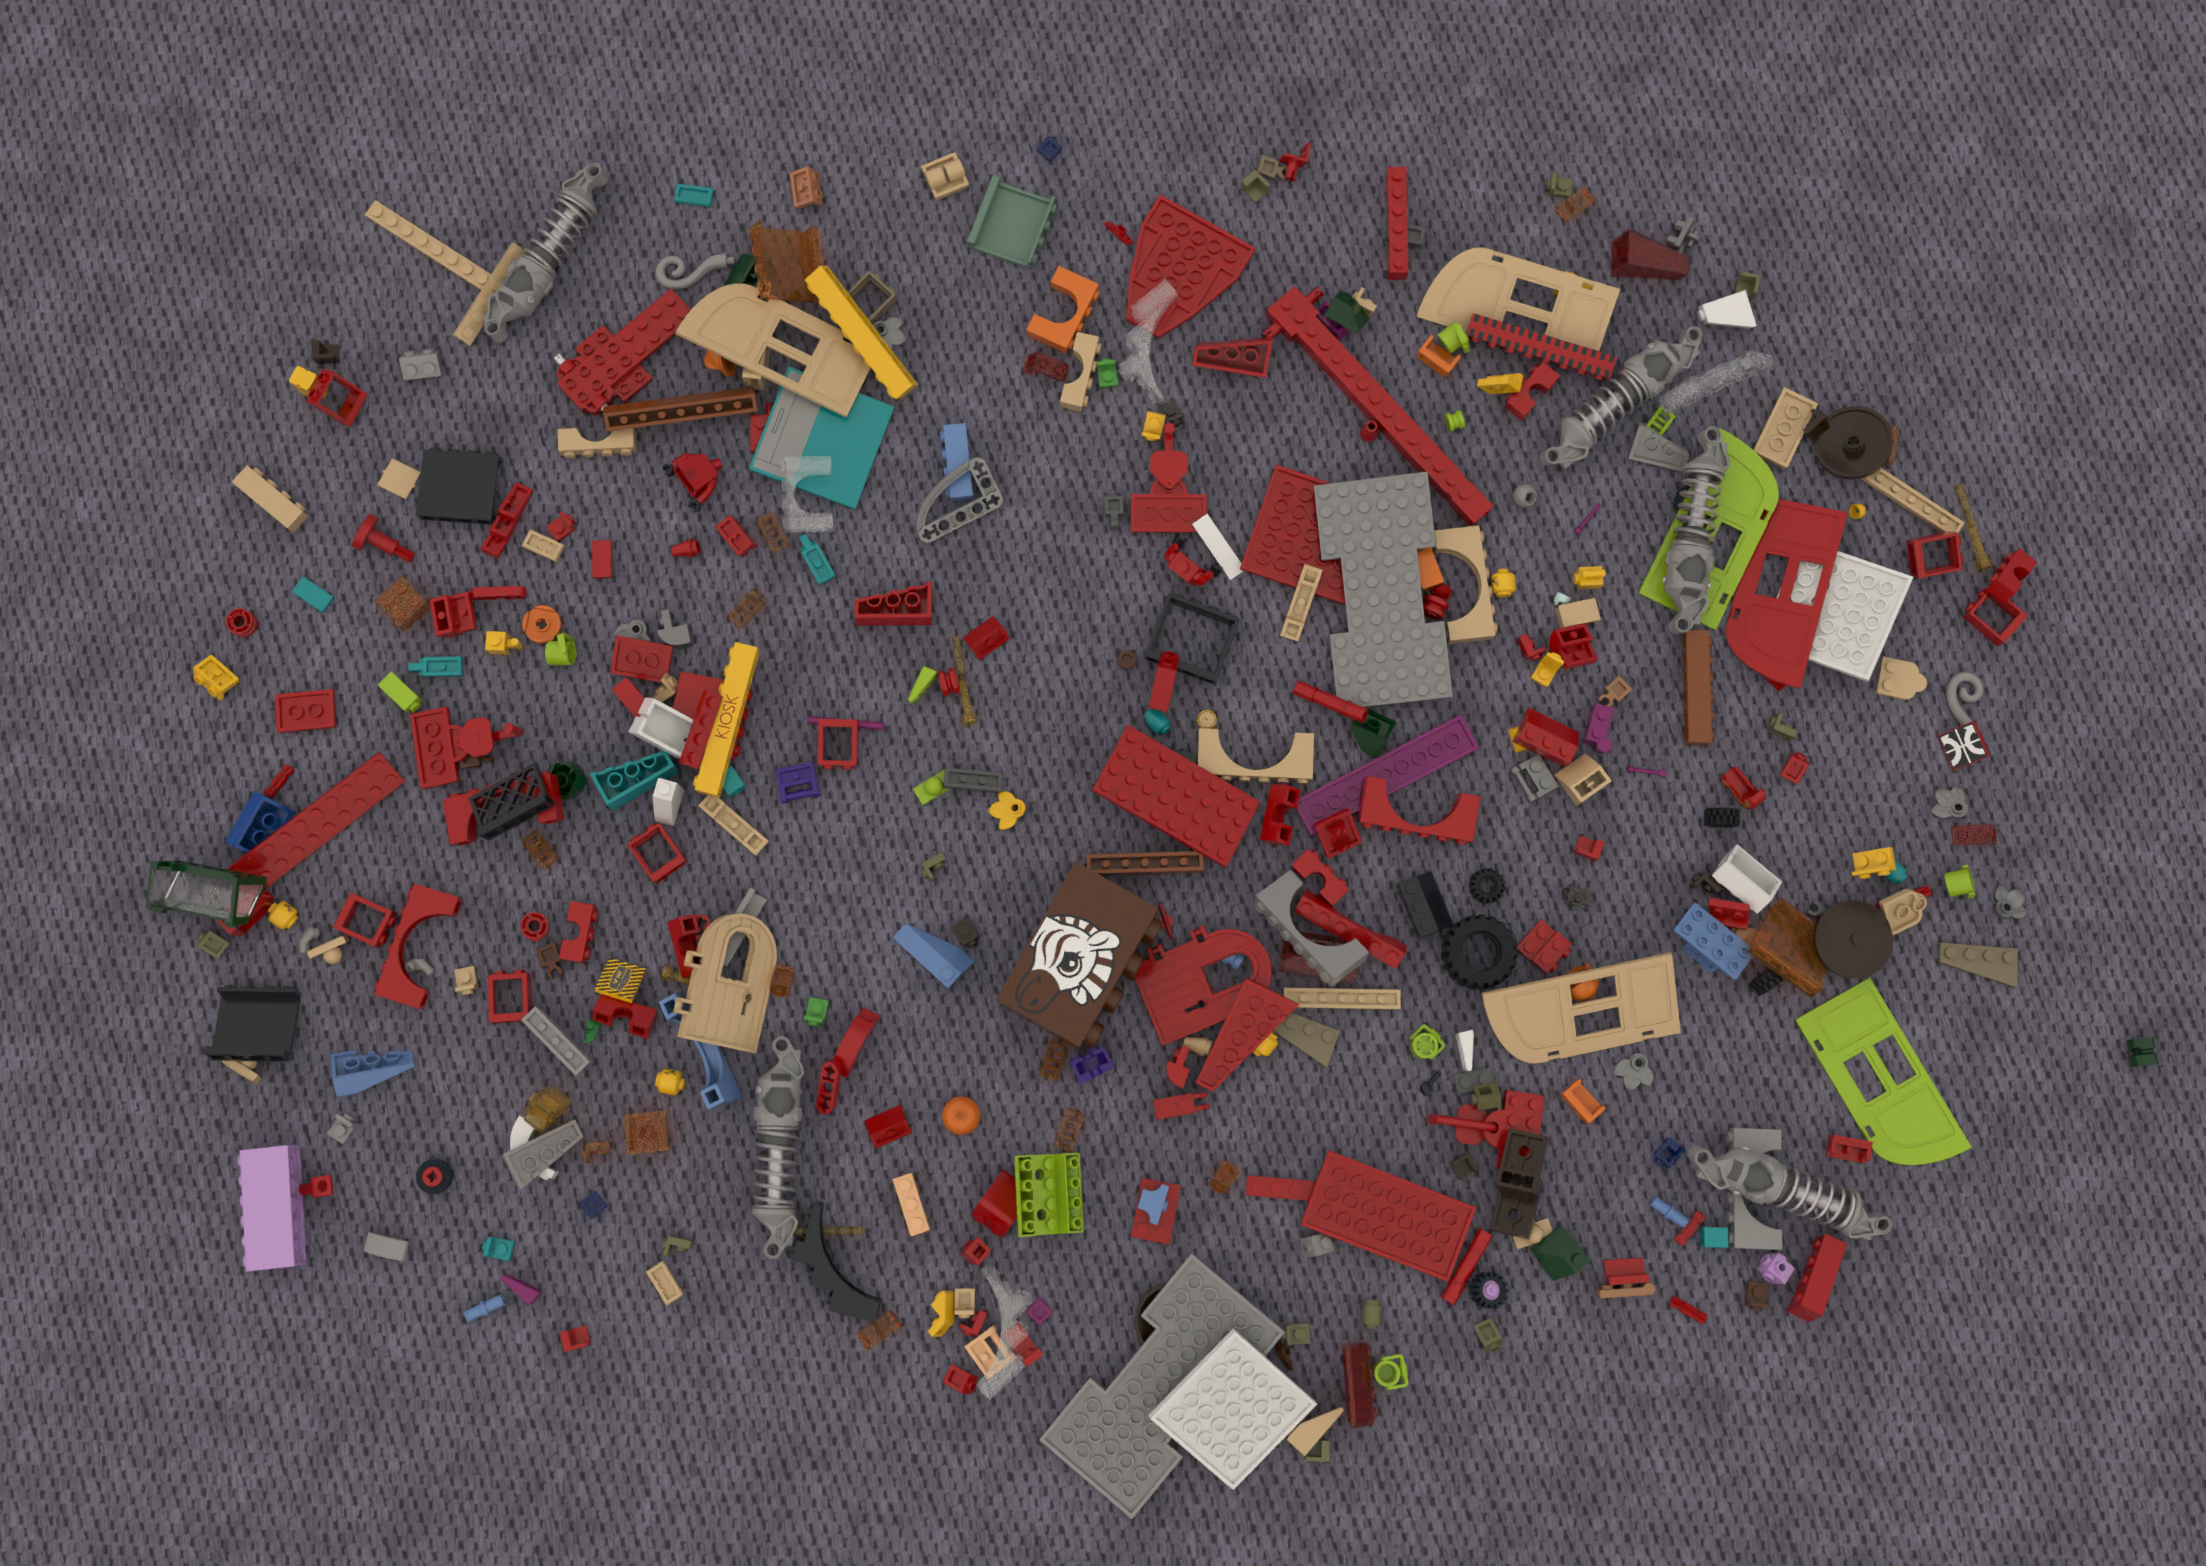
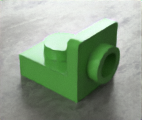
[1097,358,1118,388]
[804,997,829,1027]

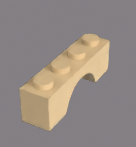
[1060,332,1102,412]
[558,428,637,458]

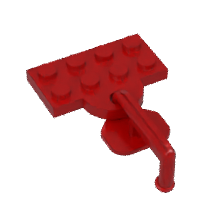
[1131,423,1206,533]
[410,707,524,790]
[1427,1090,1544,1169]

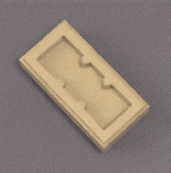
[522,529,565,563]
[646,1261,684,1306]

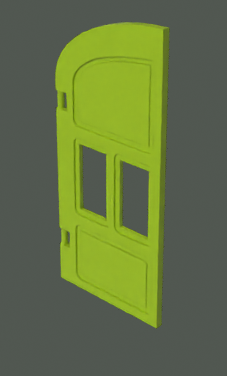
[1638,428,1779,630]
[1795,978,1972,1165]

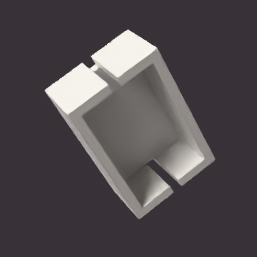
[629,698,693,758]
[1712,844,1782,914]

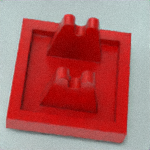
[1313,808,1362,859]

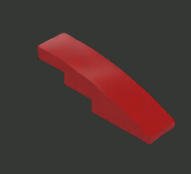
[481,482,533,559]

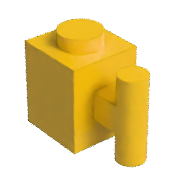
[1573,566,1606,590]
[485,631,523,655]

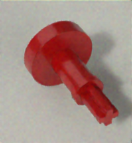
[351,514,415,563]

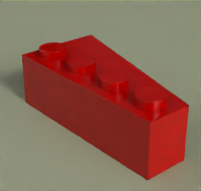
[1192,337,1273,378]
[854,582,933,626]
[1786,1233,1847,1322]

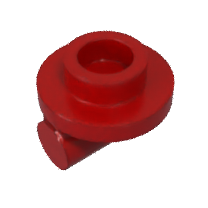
[1430,584,1452,601]

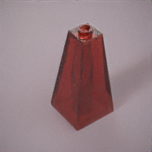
[1611,229,1690,280]

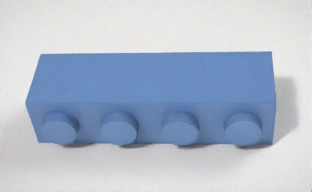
[940,423,973,502]

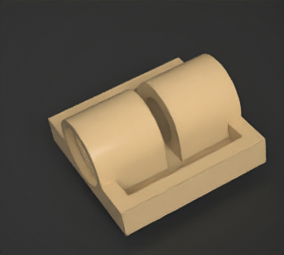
[921,152,970,201]

